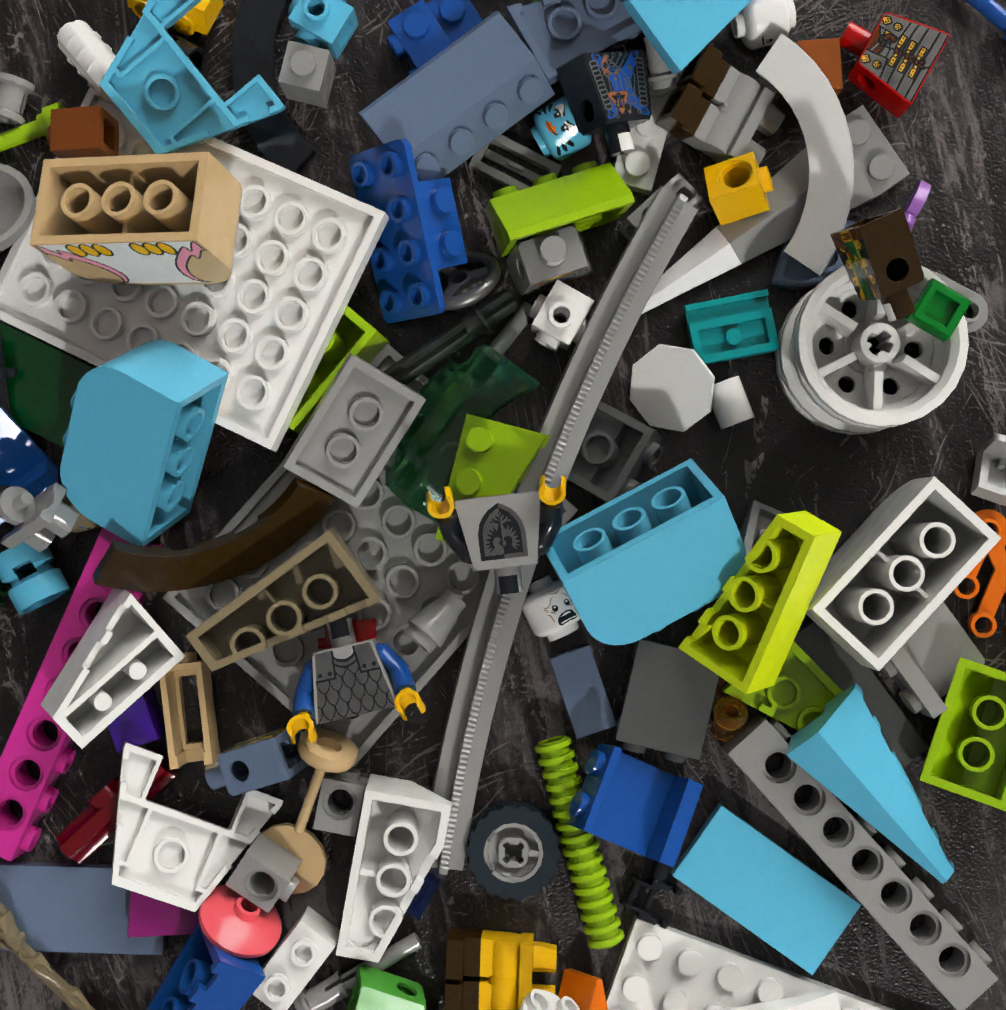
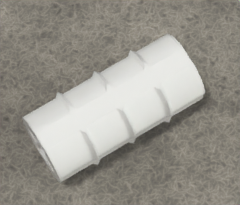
[57,20,116,102]

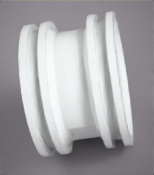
[775,265,969,435]

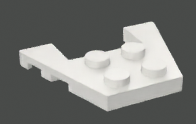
[111,742,283,912]

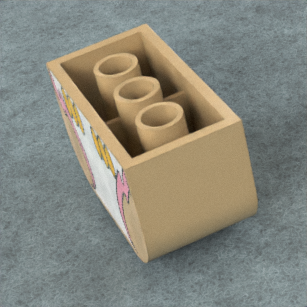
[29,152,243,285]

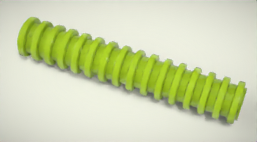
[534,735,624,949]

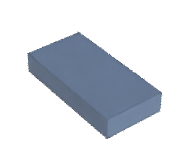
[549,644,617,739]

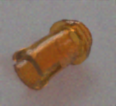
[710,697,748,741]

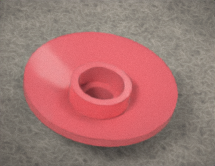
[198,884,282,958]

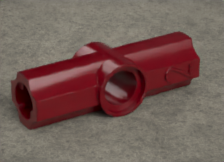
[56,748,178,864]

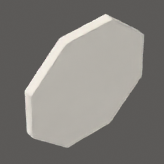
[630,344,715,432]

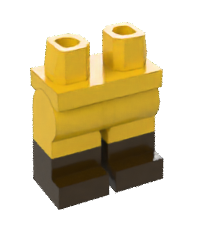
[444,927,557,1010]

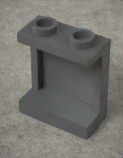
[612,638,719,764]

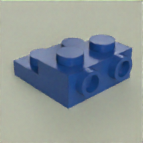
[386,0,483,75]

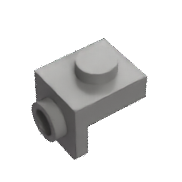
[971,433,1006,506]

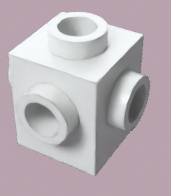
[528,279,595,352]

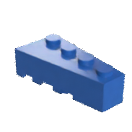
[146,922,266,1010]

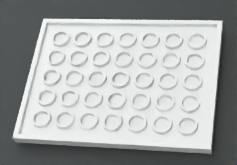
[0,87,389,452]

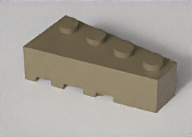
[185,529,385,671]

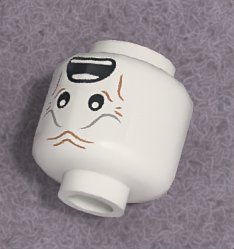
[522,575,580,642]

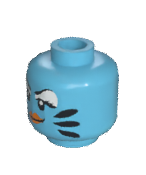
[530,96,592,161]

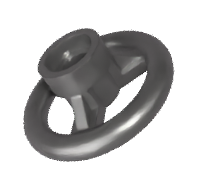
[438,252,501,313]

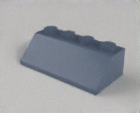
[359,11,555,181]

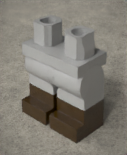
[655,44,785,165]

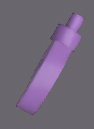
[903,179,931,230]

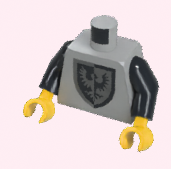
[425,475,566,594]

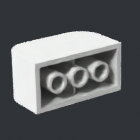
[806,476,1001,671]

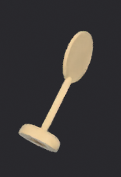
[262,728,358,895]

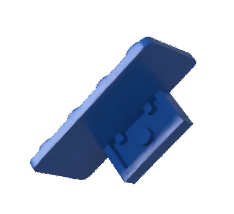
[349,139,468,324]

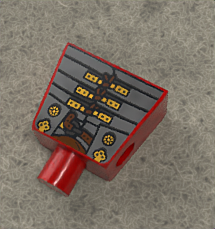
[839,12,950,118]

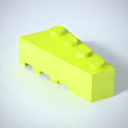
[678,510,842,694]

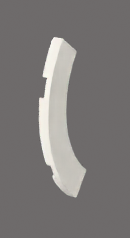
[756,33,855,276]

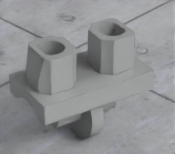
[0,482,79,552]

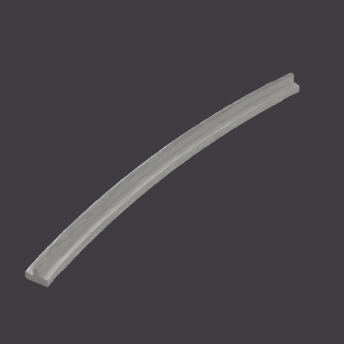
[431,187,698,875]

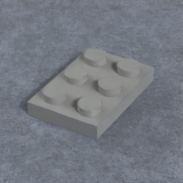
[282,352,426,509]

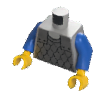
[287,617,426,744]

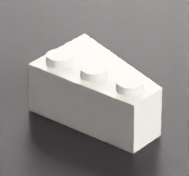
[40,588,185,749]

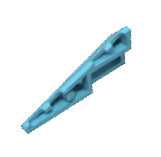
[786,683,955,884]

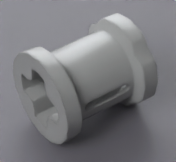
[0,72,35,127]

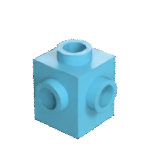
[288,0,359,59]

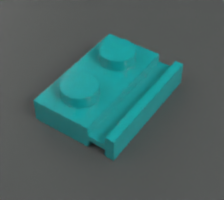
[683,289,780,365]

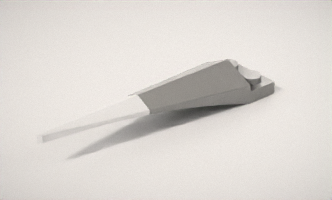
[642,105,910,314]

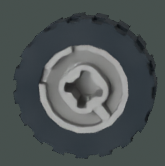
[466,799,561,900]

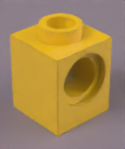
[704,151,774,226]

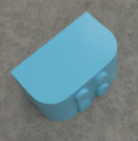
[60,339,229,546]
[546,458,747,645]

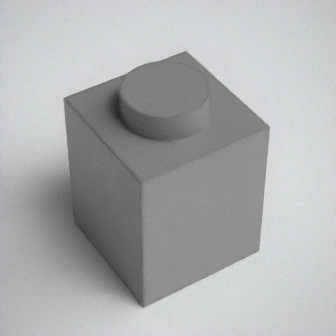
[278,40,336,108]

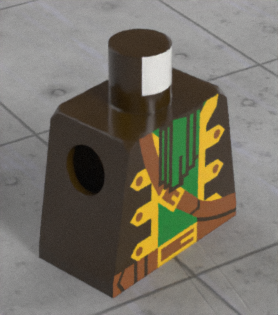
[830,208,924,322]

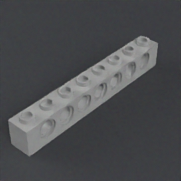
[721,714,998,1010]

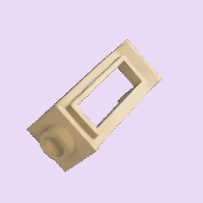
[160,652,221,770]

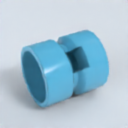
[0,542,70,615]

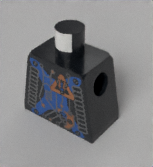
[556,50,652,157]

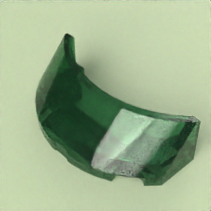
[385,344,541,523]

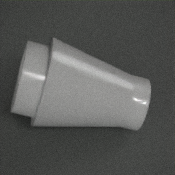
[404,589,466,654]

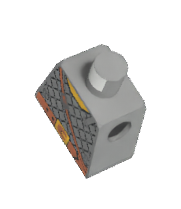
[506,225,594,301]

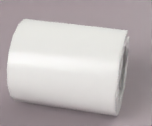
[712,376,755,430]

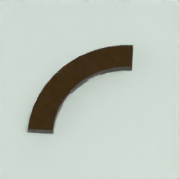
[93,478,335,592]

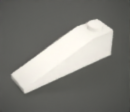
[336,774,452,963]

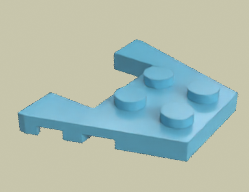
[99,0,286,154]

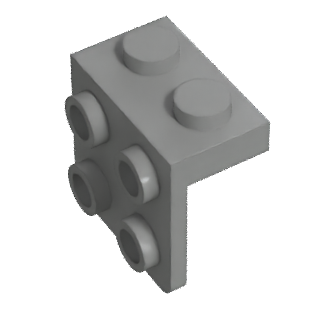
[881,602,985,719]

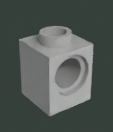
[313,768,369,837]
[225,833,302,913]

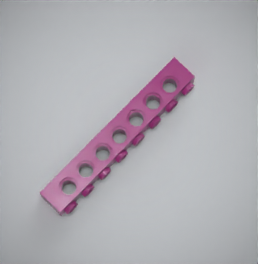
[0,527,162,862]

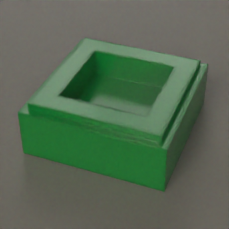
[905,278,972,342]

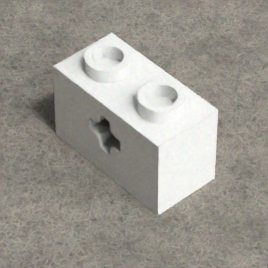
[253,906,340,1010]

